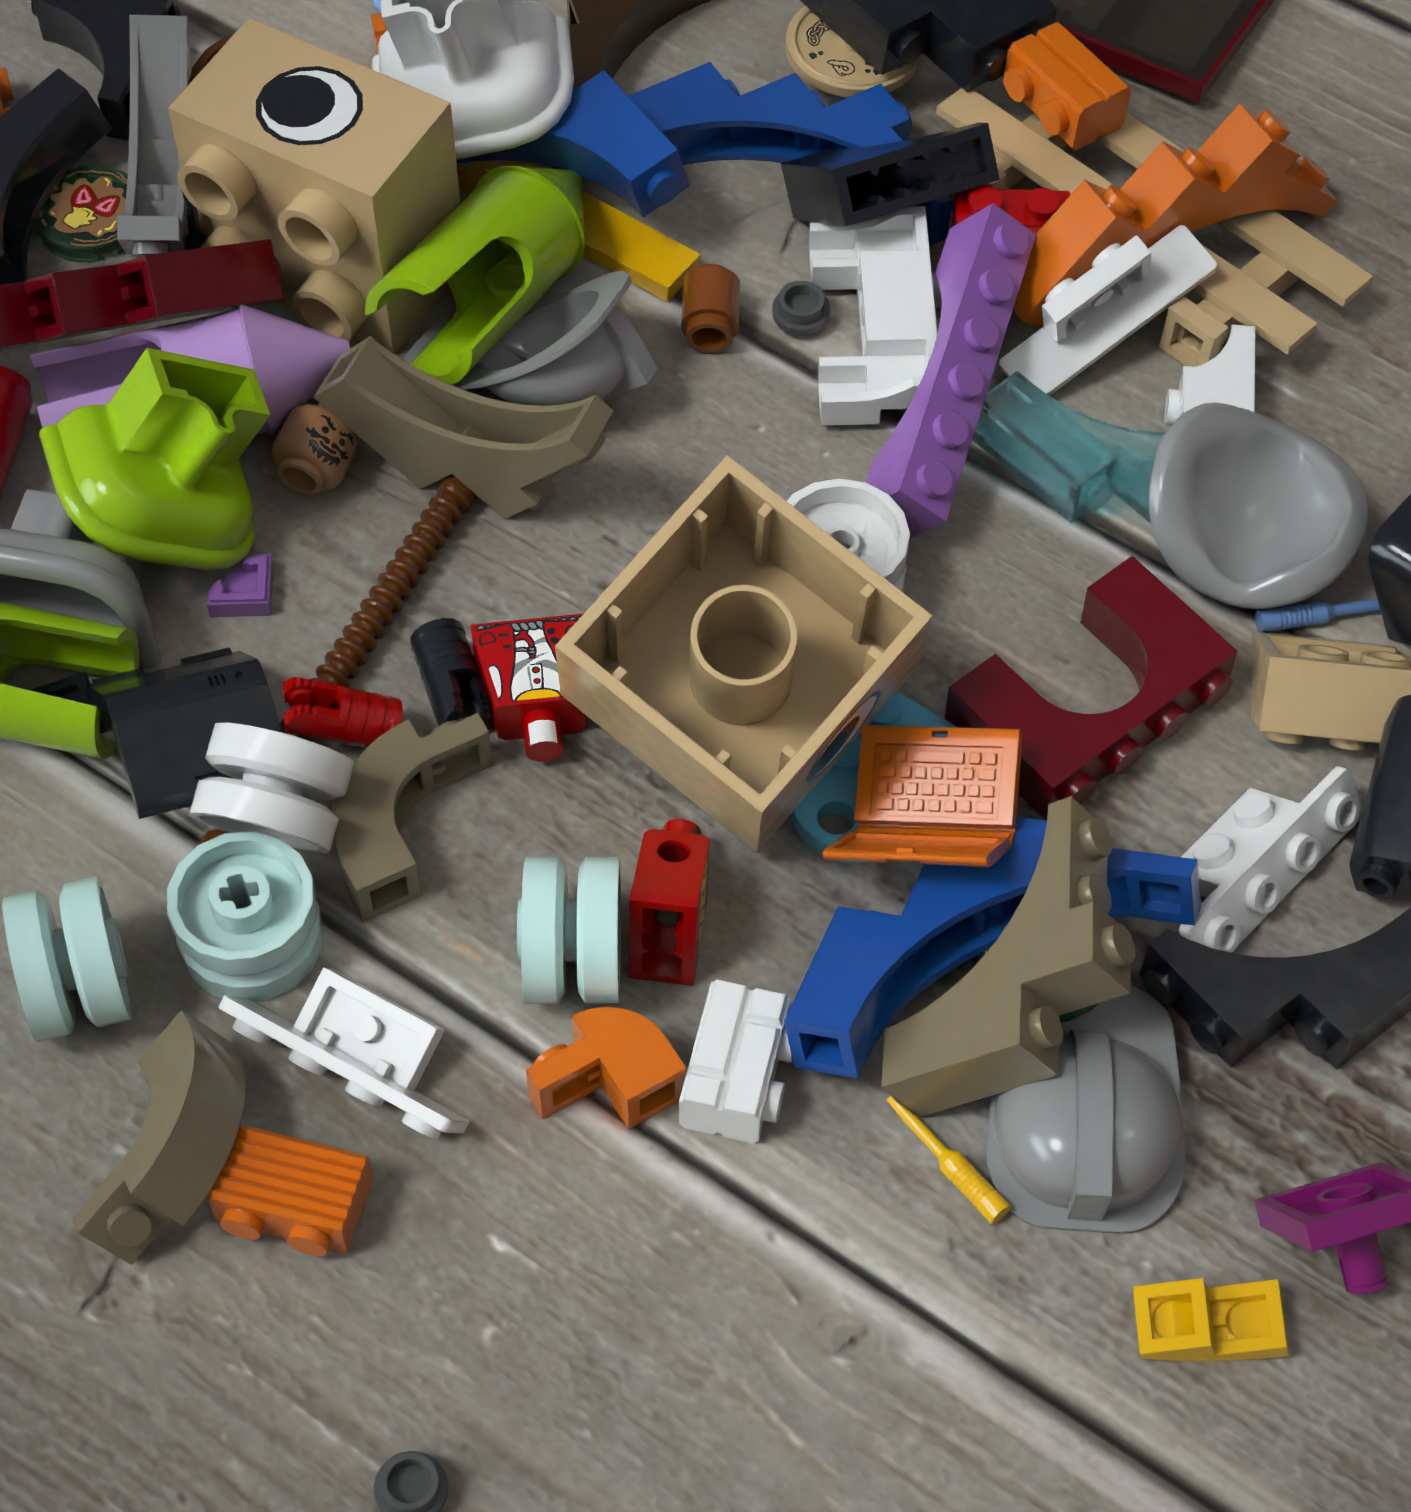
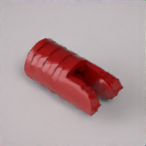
[283,677,403,749]

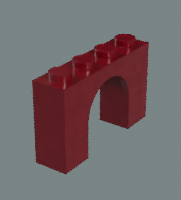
[944,556,1237,821]

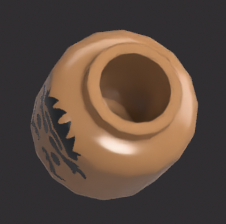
[271,404,359,495]

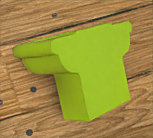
[39,348,270,570]

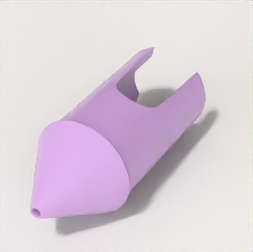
[30,304,350,436]

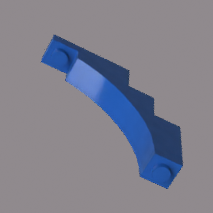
[456,70,690,217]

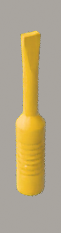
[886,1095,1012,1225]

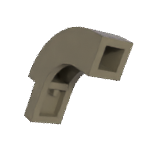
[334,713,493,922]
[72,1010,246,1265]

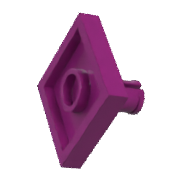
[1254,1162,1411,1295]

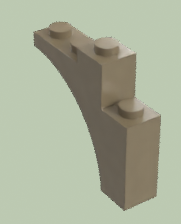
[313,336,614,519]
[881,796,1135,1117]

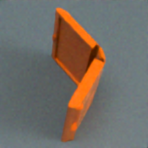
[823,725,1022,867]

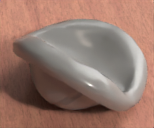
[1149,402,1368,609]

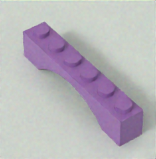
[866,203,1036,538]

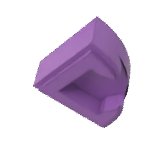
[207,553,274,617]

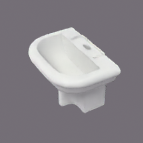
[372,0,574,160]

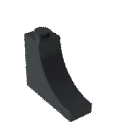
[31,0,181,141]
[781,122,1000,227]

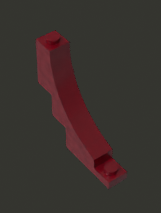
[0,239,283,352]

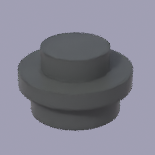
[772,281,830,335]
[374,1451,448,1512]

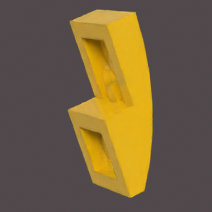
[1133,1278,1290,1361]

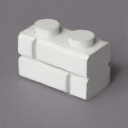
[679,979,792,1144]

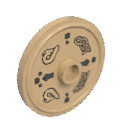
[785,5,921,97]

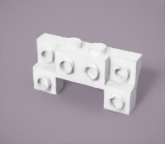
[809,206,942,426]

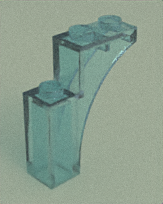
[972,371,1166,524]

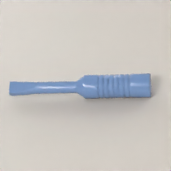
[1255,598,1380,633]

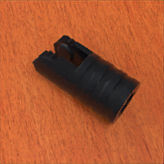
[410,618,493,730]

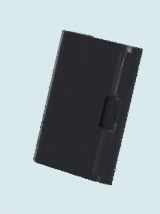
[86,647,282,819]

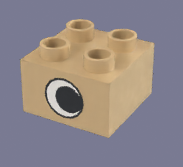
[168,18,460,354]
[555,455,932,854]

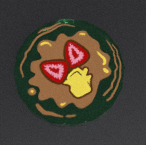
[35,165,128,263]

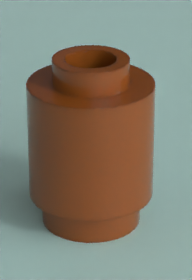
[681,264,741,353]

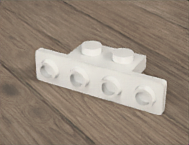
[999,225,1217,406]
[1179,766,1363,953]
[218,967,470,1139]

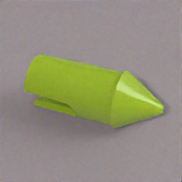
[365,166,585,385]
[0,602,139,759]

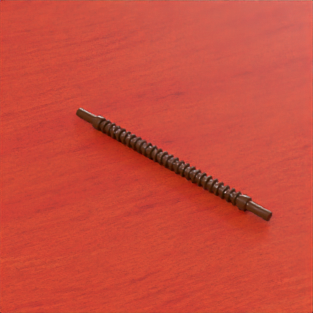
[166,475,477,905]

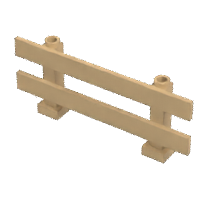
[936,74,1373,367]

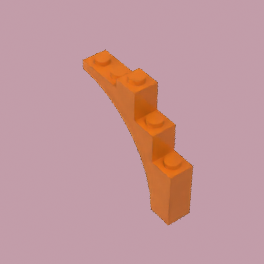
[1013,104,1338,329]

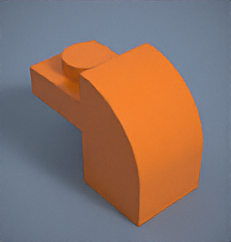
[526,1007,687,1129]

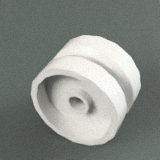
[787,478,910,592]
[189,723,354,854]

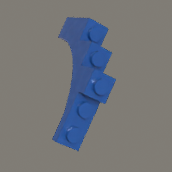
[629,62,953,246]
[784,817,1201,1078]

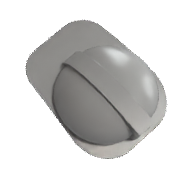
[404,271,658,406]
[985,987,1186,1234]

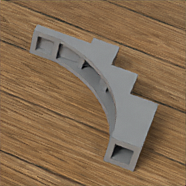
[117,15,190,261]

